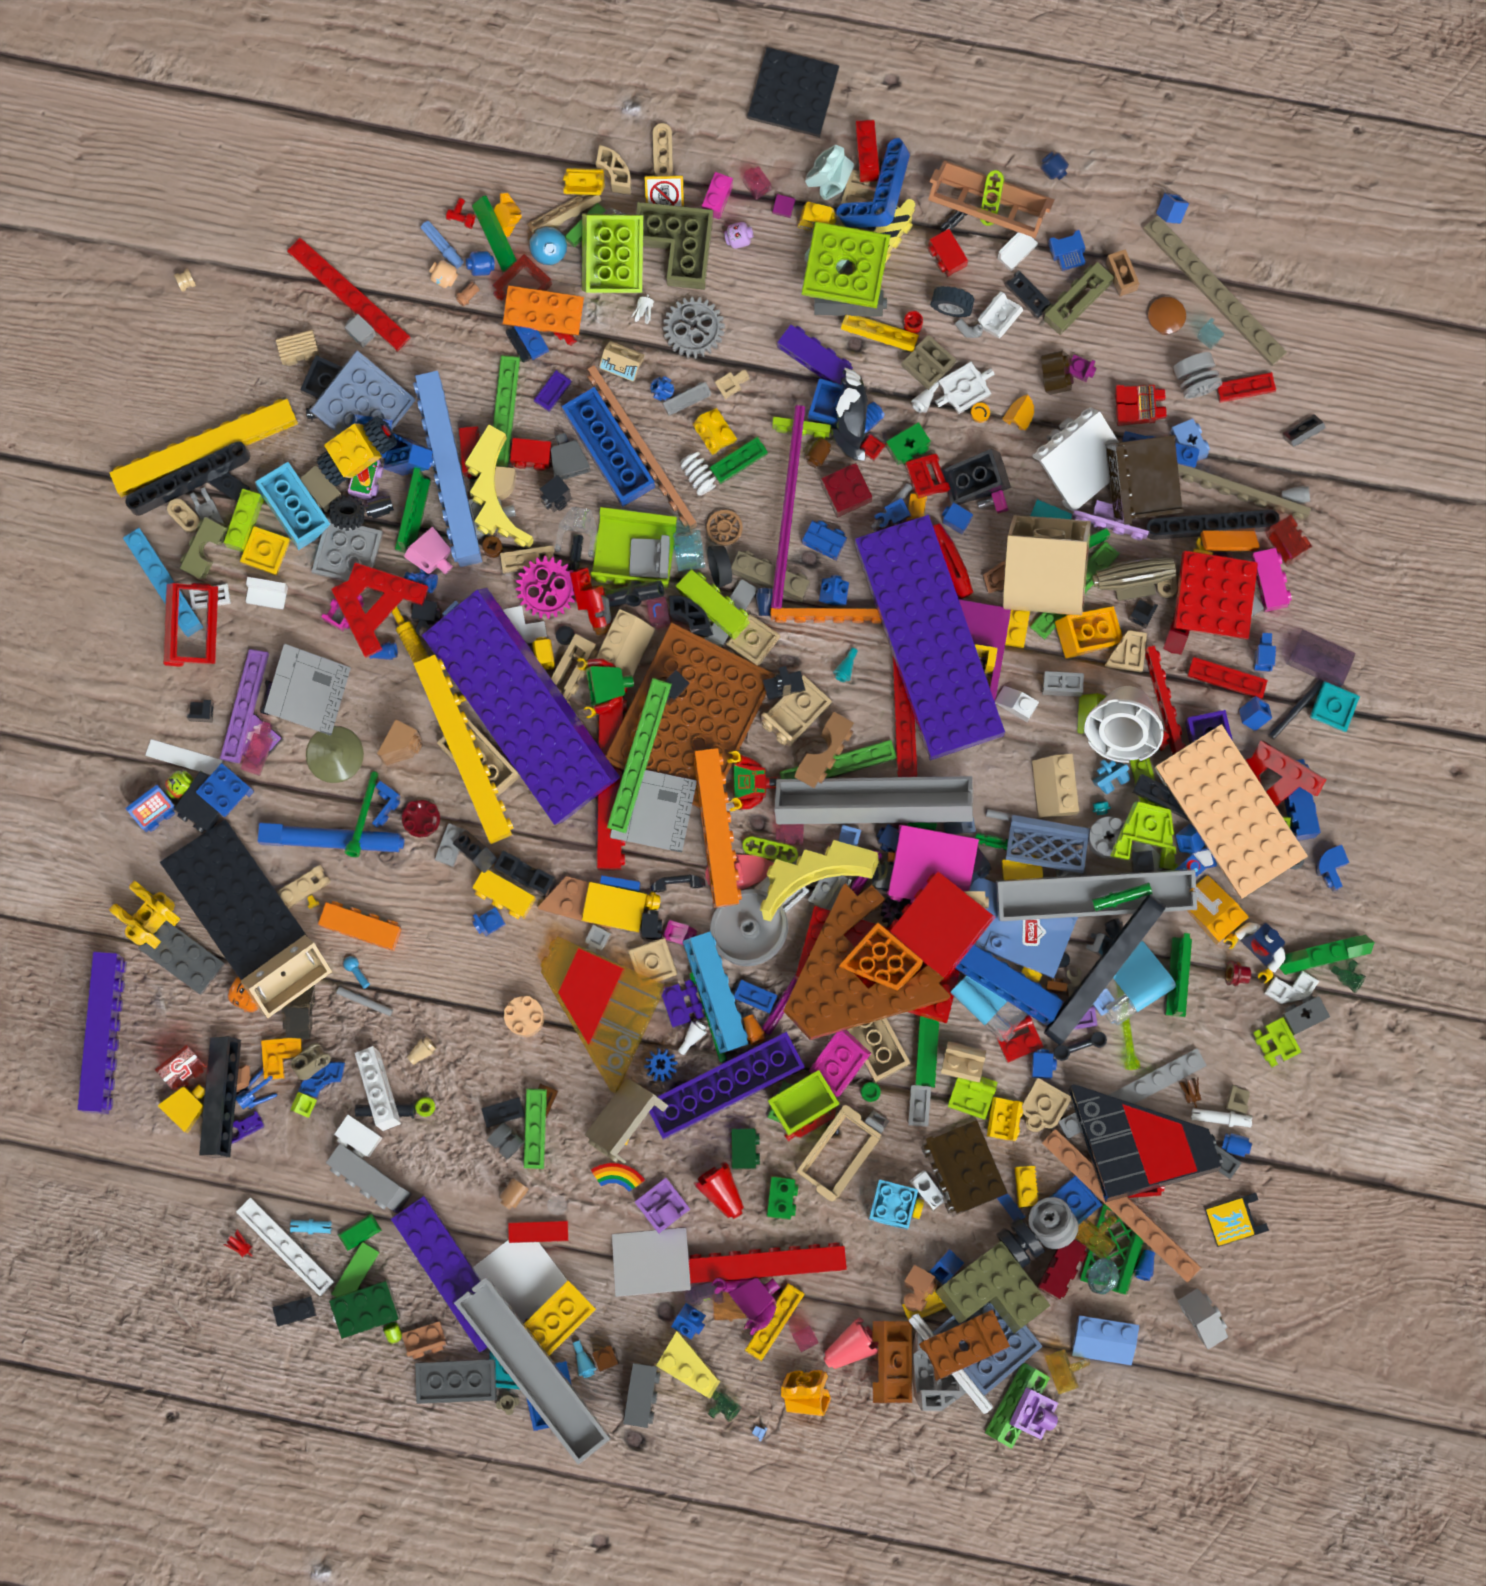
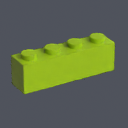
[676,569,750,640]

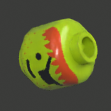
[165,770,194,799]

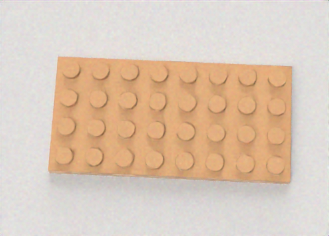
[1155,724,1308,899]

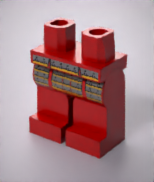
[1115,385,1167,426]

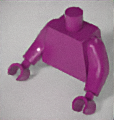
[711,1278,780,1335]

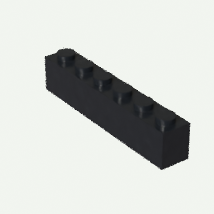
[199,1036,241,1158]

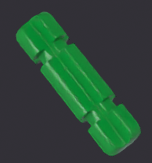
[975,833,1013,850]

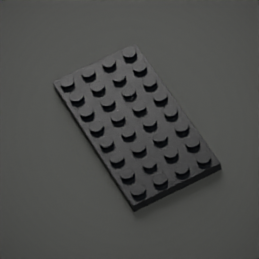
[160,819,308,980]

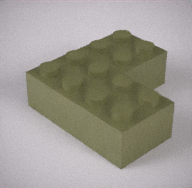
[636,202,714,290]
[936,1241,1051,1334]

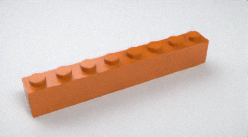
[693,748,742,908]

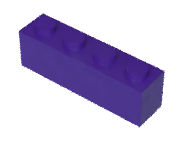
[777,325,853,385]

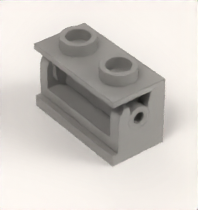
[1042,671,1084,697]

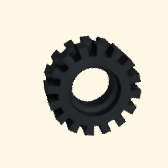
[329,495,365,531]

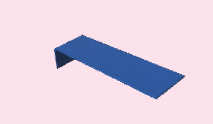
[997,1194,1026,1220]

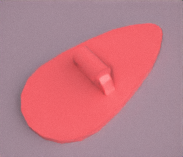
[706,855,774,890]

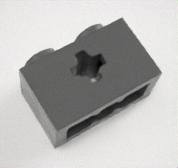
[1281,995,1330,1036]

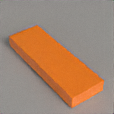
[1200,531,1259,551]

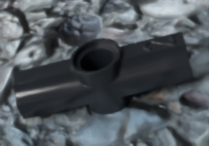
[605,581,665,607]

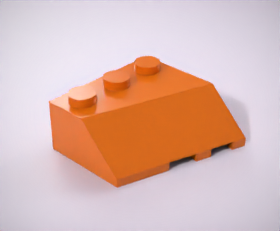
[839,923,923,991]

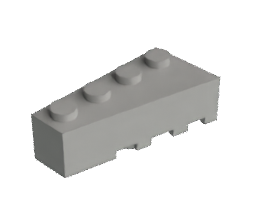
[326,1144,412,1213]

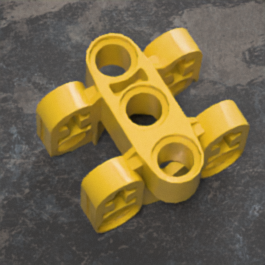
[108,880,181,949]

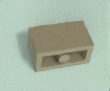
[300,465,342,513]

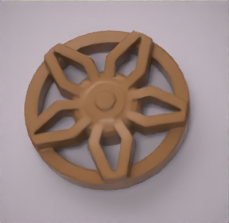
[707,510,743,546]

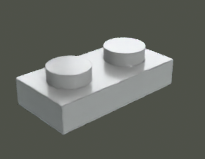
[435,823,465,867]
[908,1085,931,1127]

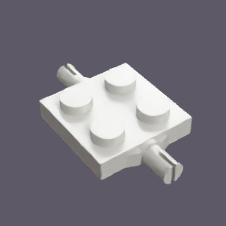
[935,362,995,414]

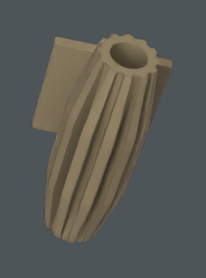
[1092,557,1176,601]

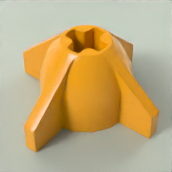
[494,193,522,237]

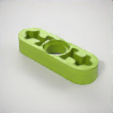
[980,170,1004,226]
[743,837,798,864]

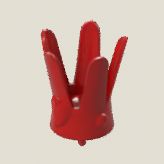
[223,1229,253,1258]

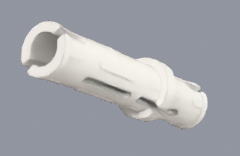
[1191,1108,1252,1128]

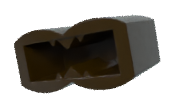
[1041,350,1074,395]

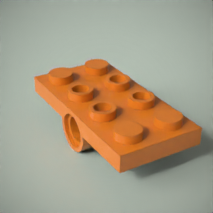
[503,286,584,336]

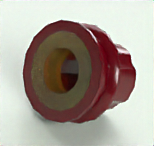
[1225,960,1251,987]

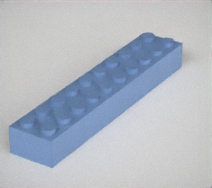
[413,371,482,567]

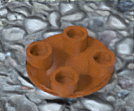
[1148,297,1186,335]

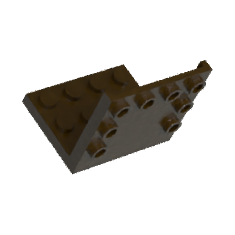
[1105,435,1184,525]
[921,1120,1008,1216]

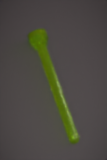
[1117,985,1141,1070]

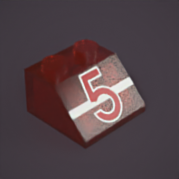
[155,1045,207,1091]

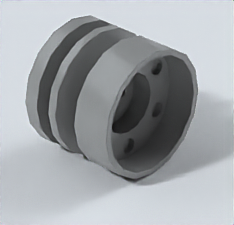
[1173,352,1222,399]

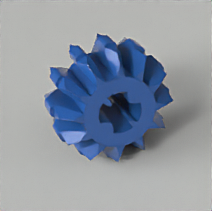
[865,402,885,433]
[644,1048,678,1082]

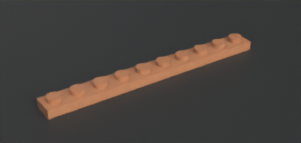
[587,365,697,531]
[1042,1129,1202,1283]

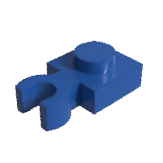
[875,498,911,529]

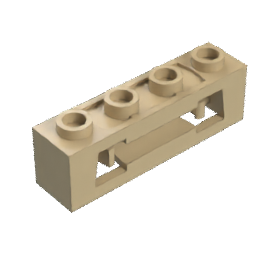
[551,634,598,705]

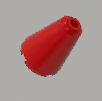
[693,1162,744,1219]

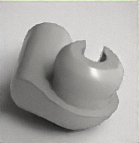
[955,319,983,338]

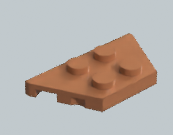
[538,876,611,930]

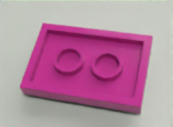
[809,1030,871,1097]

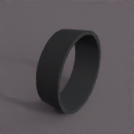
[707,545,732,588]

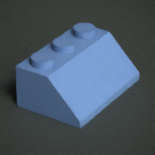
[1072,1316,1139,1365]

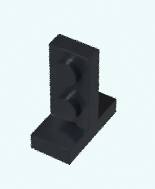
[763,666,805,700]

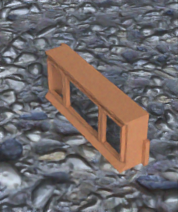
[928,160,1055,238]

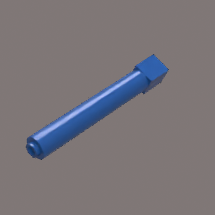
[258,823,405,852]

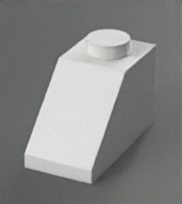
[995,686,1039,722]

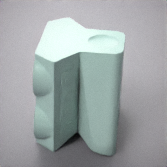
[805,145,855,200]

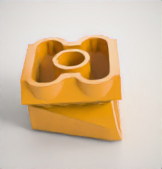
[781,1370,831,1416]

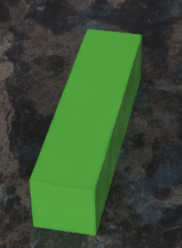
[565,203,607,248]

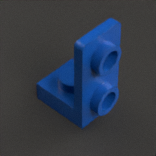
[372,781,401,828]
[472,907,506,936]

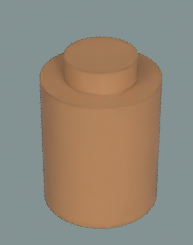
[499,1178,529,1210]

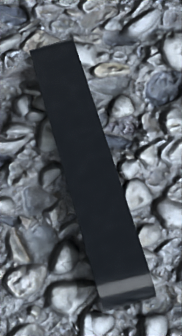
[125,442,251,516]
[1145,510,1280,540]

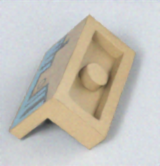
[599,341,645,382]

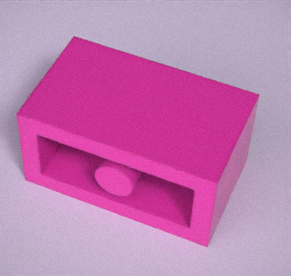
[702,172,733,220]

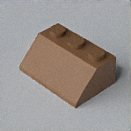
[377,719,423,766]

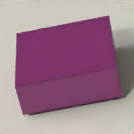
[772,194,795,218]

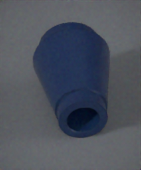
[756,588,773,616]

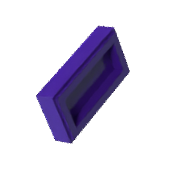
[534,370,572,413]

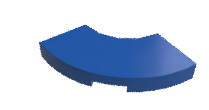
[298,1062,346,1098]

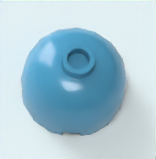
[529,226,567,265]

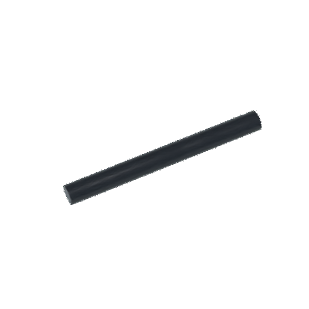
[1268,679,1324,740]

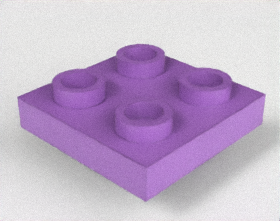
[635,1178,690,1234]
[1009,1387,1058,1440]

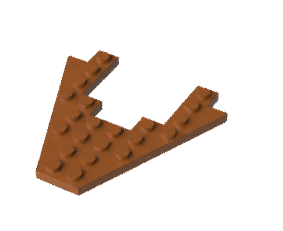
[783,883,950,1040]

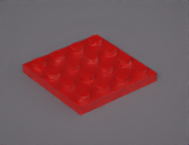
[1173,551,1258,640]

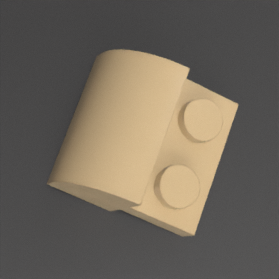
[941,1041,987,1083]

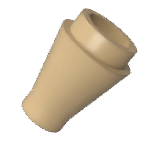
[407,1037,437,1065]

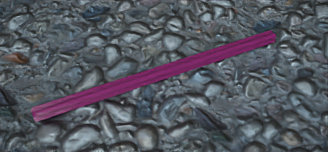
[771,405,805,609]
[762,850,882,1035]

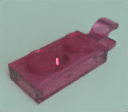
[241,721,273,776]

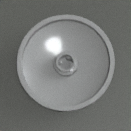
[710,889,788,966]

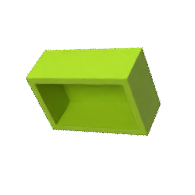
[768,1070,839,1136]

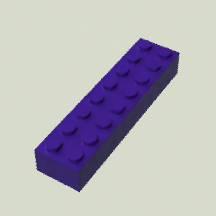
[77,952,127,1114]
[649,1032,805,1140]
[391,1196,488,1353]

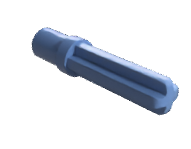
[421,221,464,269]

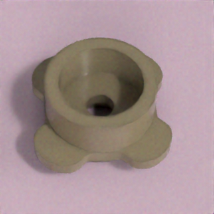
[496,1391,520,1415]

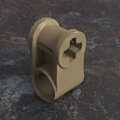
[291,1043,331,1080]

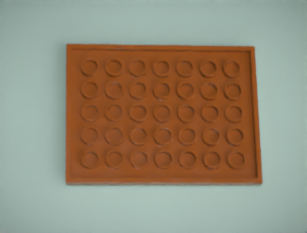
[606,623,775,809]

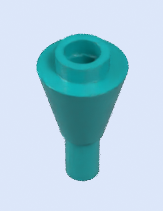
[833,648,858,682]

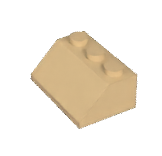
[596,609,655,677]
[1032,754,1079,819]

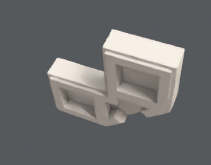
[503,606,547,644]
[1264,971,1319,1004]

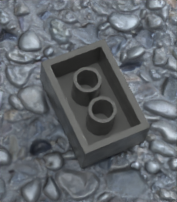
[623,1363,661,1428]

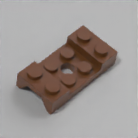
[919,1310,1010,1381]
[872,1321,912,1403]

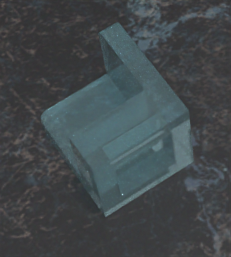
[1197,317,1224,349]

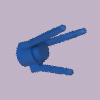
[236,1068,277,1109]

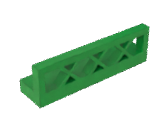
[915,1016,939,1088]

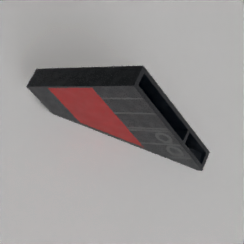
[1068,1084,1223,1203]

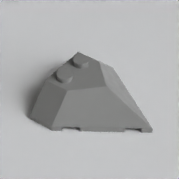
[912,1331,967,1411]

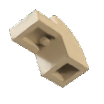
[474,466,516,500]

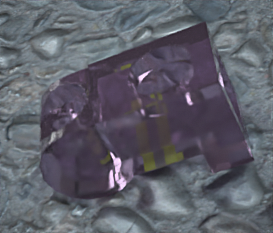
[685,1282,725,1306]

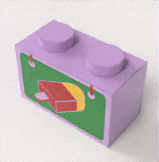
[348,460,384,500]

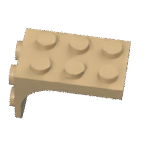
[761,676,832,747]

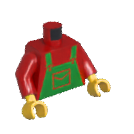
[727,751,777,812]

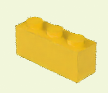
[472,870,536,919]

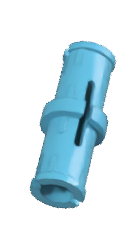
[290,1219,332,1235]

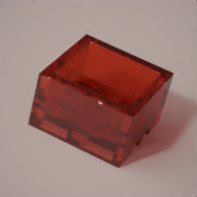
[1266,515,1313,567]

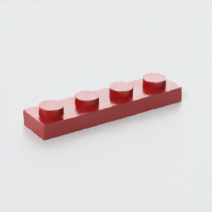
[1187,657,1268,700]

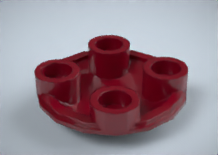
[402,800,440,838]

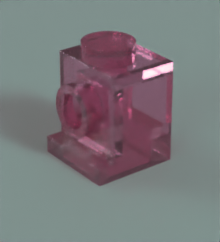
[776,824,804,846]

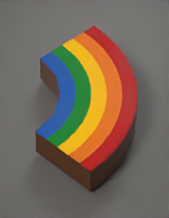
[591,1163,645,1192]

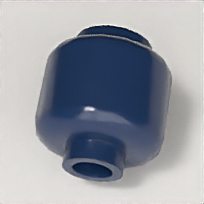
[1041,151,1069,180]

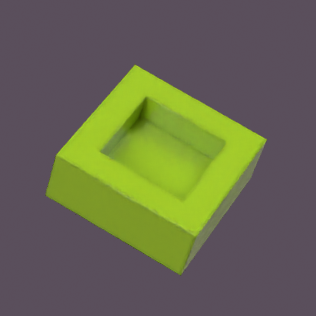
[290,1092,317,1118]

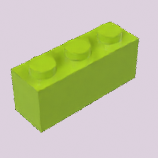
[224,489,264,553]

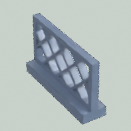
[1006,815,1090,874]

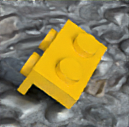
[693,408,737,455]
[987,1097,1023,1141]

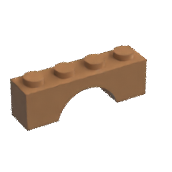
[794,712,854,789]

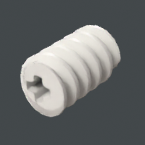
[680,452,716,496]

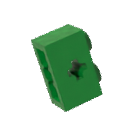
[885,422,931,466]

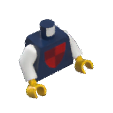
[1223,922,1285,983]

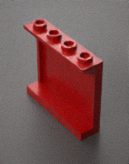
[890,871,996,979]

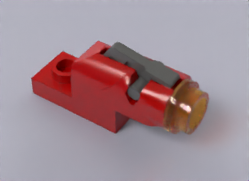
[570,567,612,635]

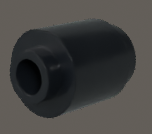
[365,496,394,519]

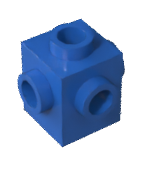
[819,575,849,606]
[671,1303,706,1339]

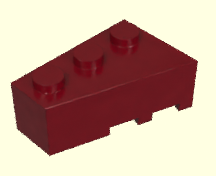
[1037,1240,1088,1300]

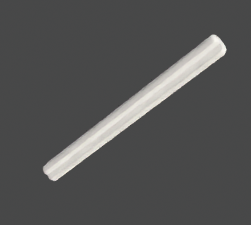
[909,1314,993,1414]

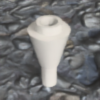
[911,382,939,413]
[678,1020,707,1055]

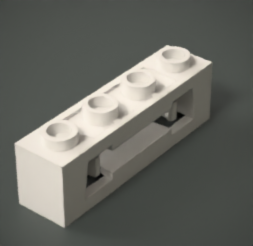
[355,1046,401,1131]

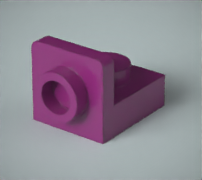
[1070,355,1097,382]

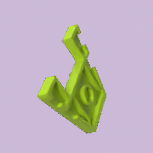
[1110,802,1178,870]

